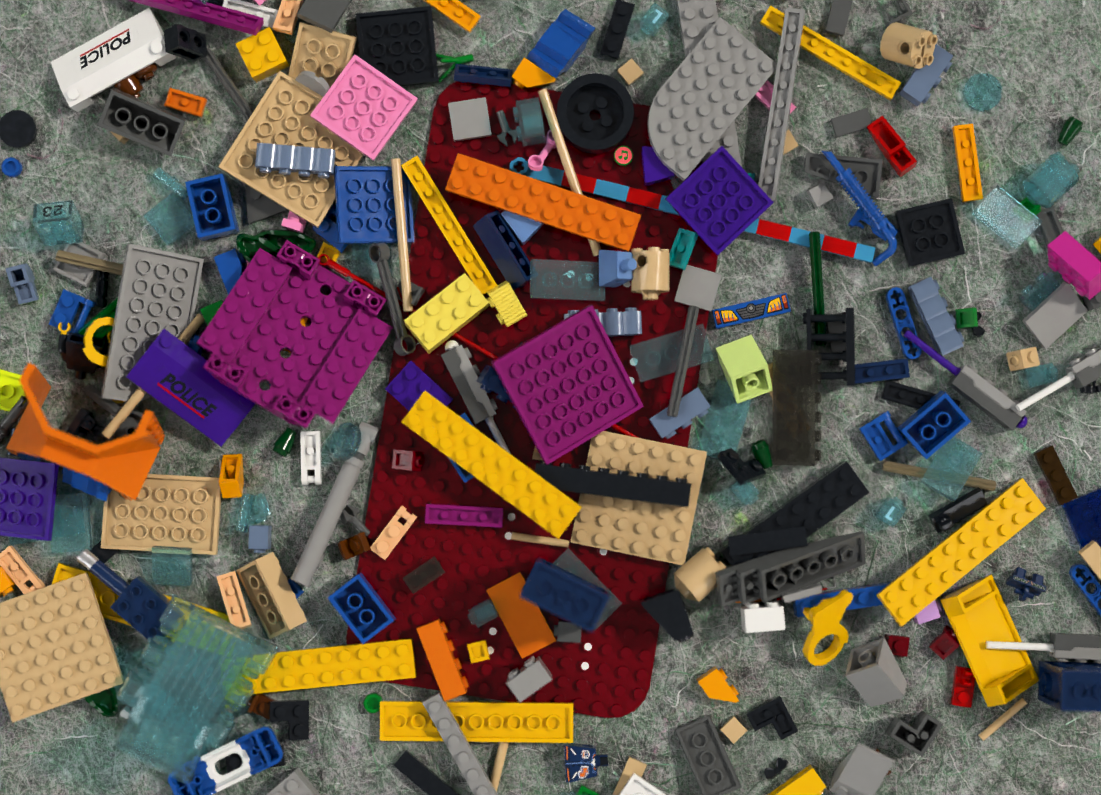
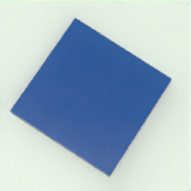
[334,166,414,244]

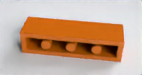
[417,618,469,702]

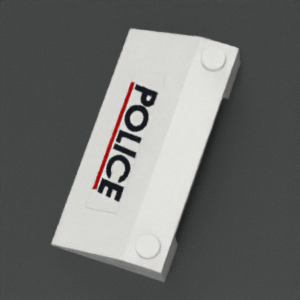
[51,7,177,112]

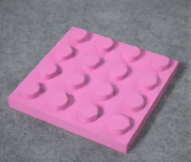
[310,55,418,161]

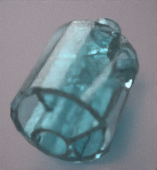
[1023,152,1080,208]

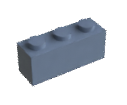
[899,44,953,106]
[648,387,711,439]

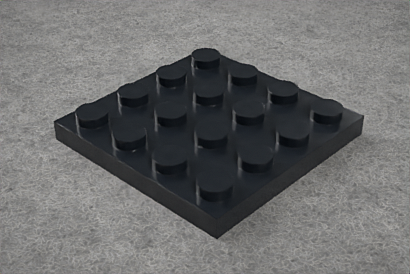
[356,6,439,87]

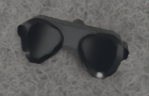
[971,312,985,338]
[764,758,788,780]

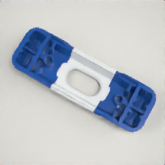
[168,726,283,795]

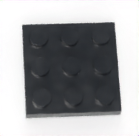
[895,198,965,267]

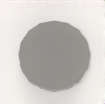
[295,71,330,97]

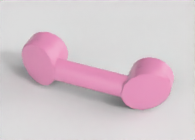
[528,129,557,171]

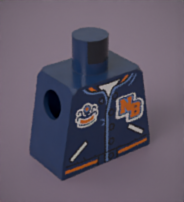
[564,743,608,783]

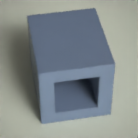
[248,525,272,553]

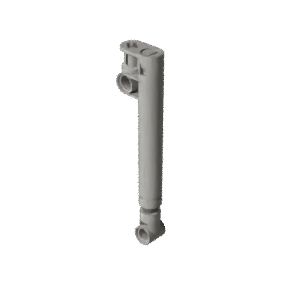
[291,421,380,588]

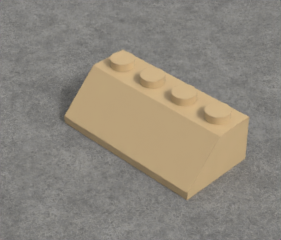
[236,552,307,639]

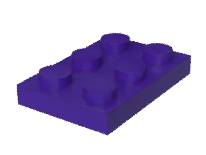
[385,361,454,411]

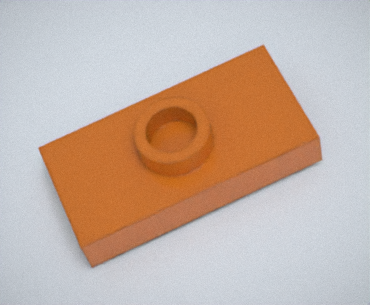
[164,88,207,118]

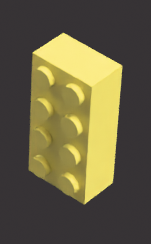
[404,273,489,354]

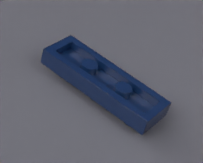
[454,64,512,87]
[855,358,910,384]

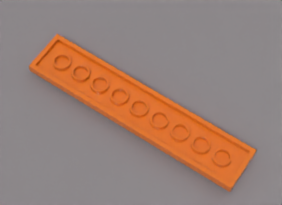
[445,153,641,252]

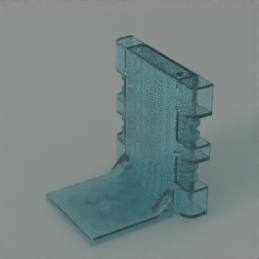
[115,594,278,784]

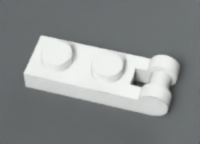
[300,431,322,485]

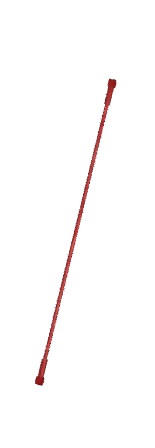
[318,254,639,438]

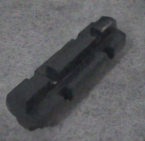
[95,271,109,307]

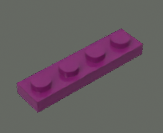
[425,504,503,527]

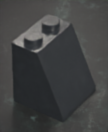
[640,588,694,643]

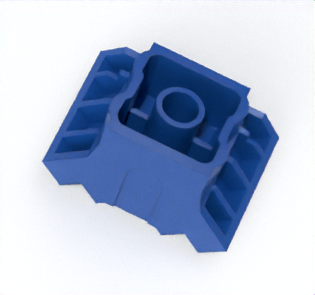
[526,9,595,78]
[62,467,112,501]

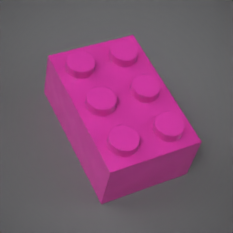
[1047,231,1101,300]

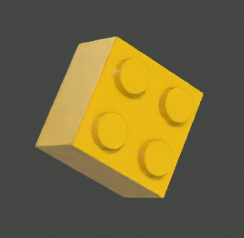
[235,27,290,83]

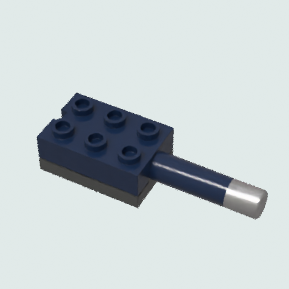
[77,549,185,645]

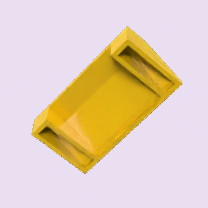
[940,574,1039,707]

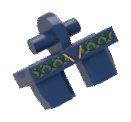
[1006,567,1047,602]

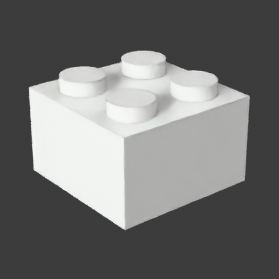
[740,600,785,633]

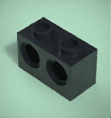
[164,24,207,62]

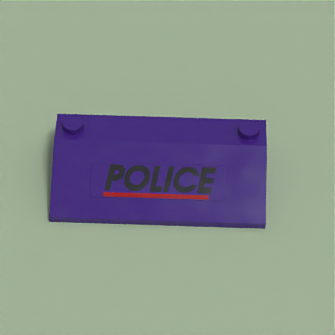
[126,329,256,447]

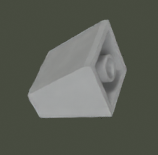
[845,638,907,707]

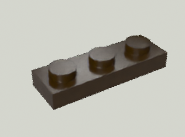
[1033,445,1078,506]

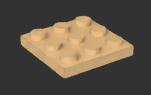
[288,22,356,87]

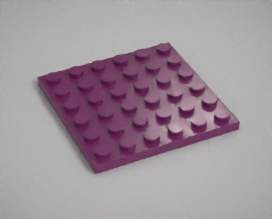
[491,305,644,465]

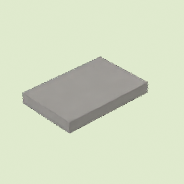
[1022,282,1088,349]

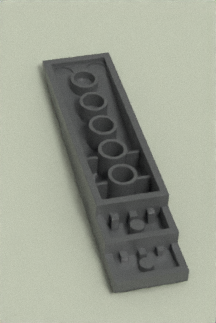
[715,531,866,607]

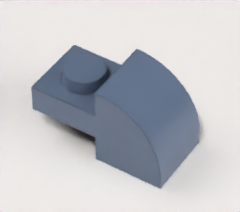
[5,263,39,304]

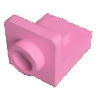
[281,211,307,234]

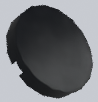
[0,110,37,148]

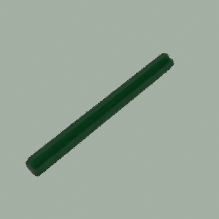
[809,231,827,346]

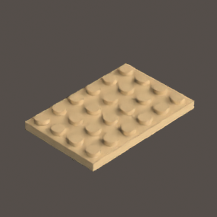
[101,474,222,555]

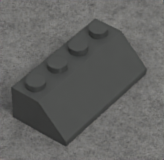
[97,88,186,156]

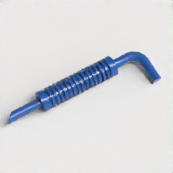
[821,150,897,266]

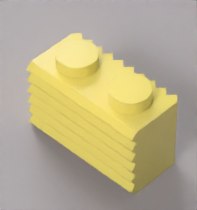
[486,281,527,327]

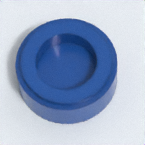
[1,158,22,178]

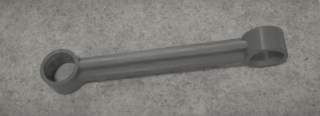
[369,243,416,356]

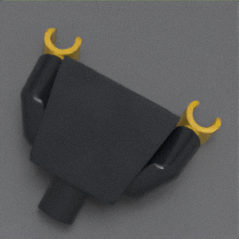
[58,322,111,380]

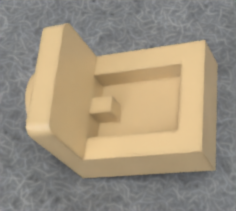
[1006,347,1040,371]

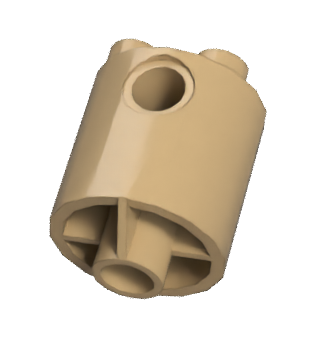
[880,22,938,69]
[631,247,670,300]
[674,546,726,602]

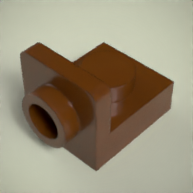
[337,532,371,560]
[247,693,277,720]

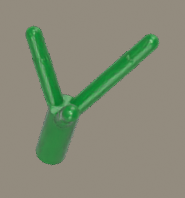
[436,54,474,83]

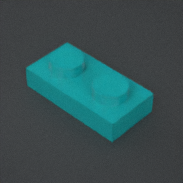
[669,228,698,270]

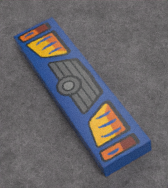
[712,293,791,329]

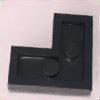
[717,448,766,486]
[746,695,798,740]
[269,699,309,740]

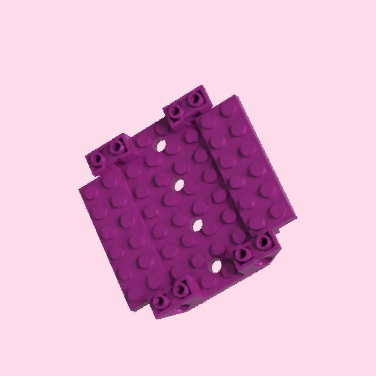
[197,240,393,428]

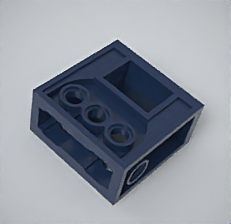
[520,557,610,632]
[1038,661,1101,712]

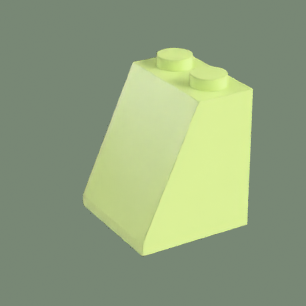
[716,334,773,404]

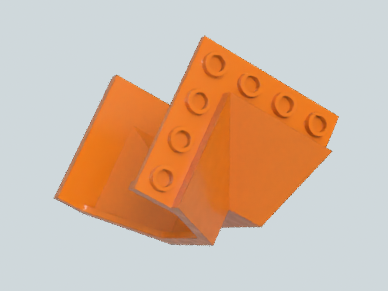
[6,363,165,501]

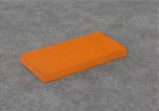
[486,572,556,659]

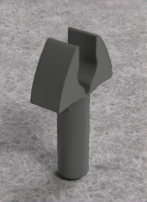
[497,110,517,147]
[340,505,370,537]

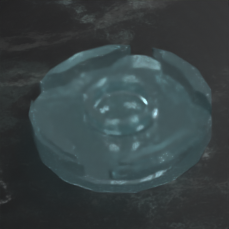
[963,73,1002,112]
[330,422,361,461]

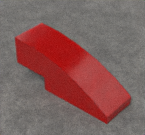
[867,115,917,177]

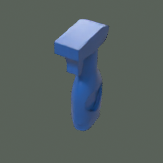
[848,209,899,241]

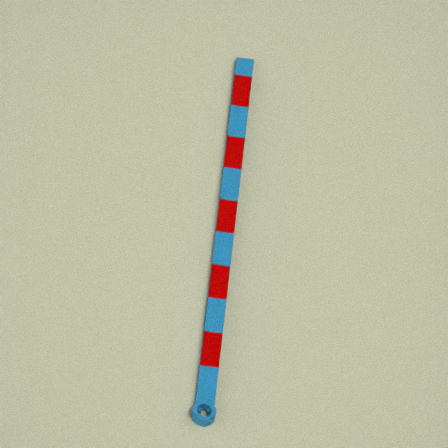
[510,157,876,263]

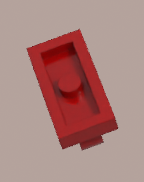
[950,666,975,708]

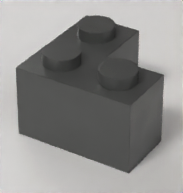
[885,710,943,757]

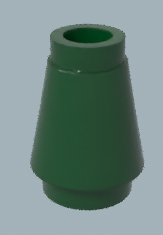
[1057,116,1083,146]
[272,427,297,457]
[750,439,773,469]

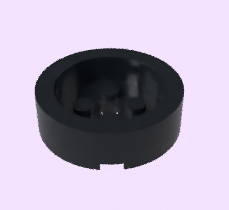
[557,73,634,154]

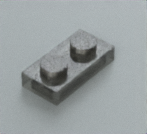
[403,556,445,594]

